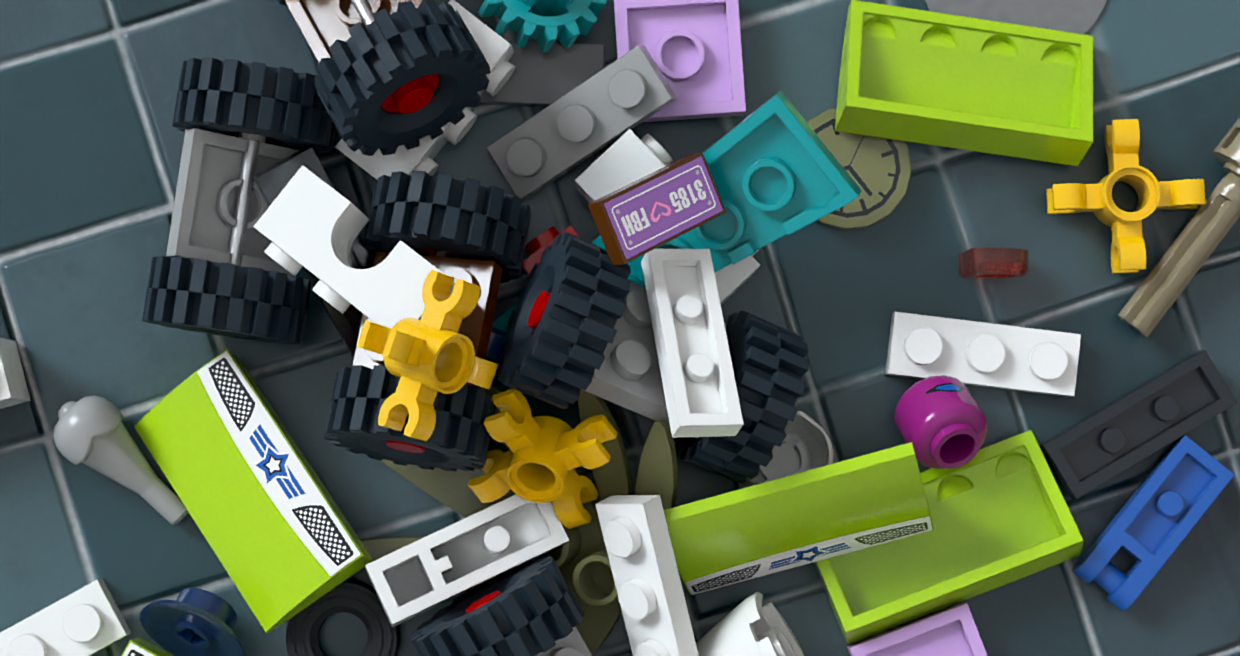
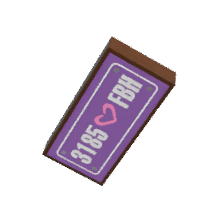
[588,152,726,265]

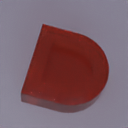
[959,248,1029,279]

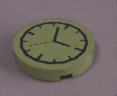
[807,108,912,231]

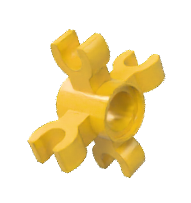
[1046,119,1206,274]
[357,270,498,441]
[468,388,617,529]

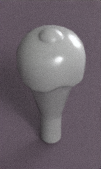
[53,395,189,525]

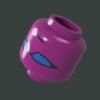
[894,375,988,469]

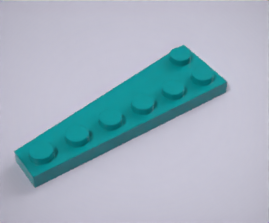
[492,90,862,333]

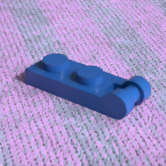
[1072,435,1235,611]

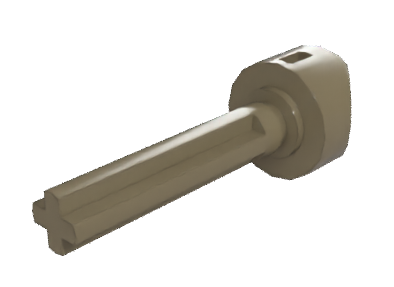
[1118,117,1240,337]

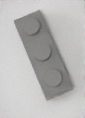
[487,45,677,200]

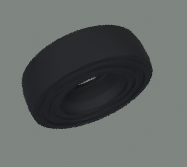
[286,580,401,656]

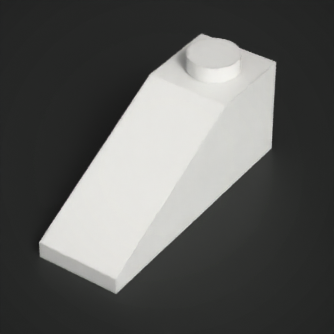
[365,494,569,627]

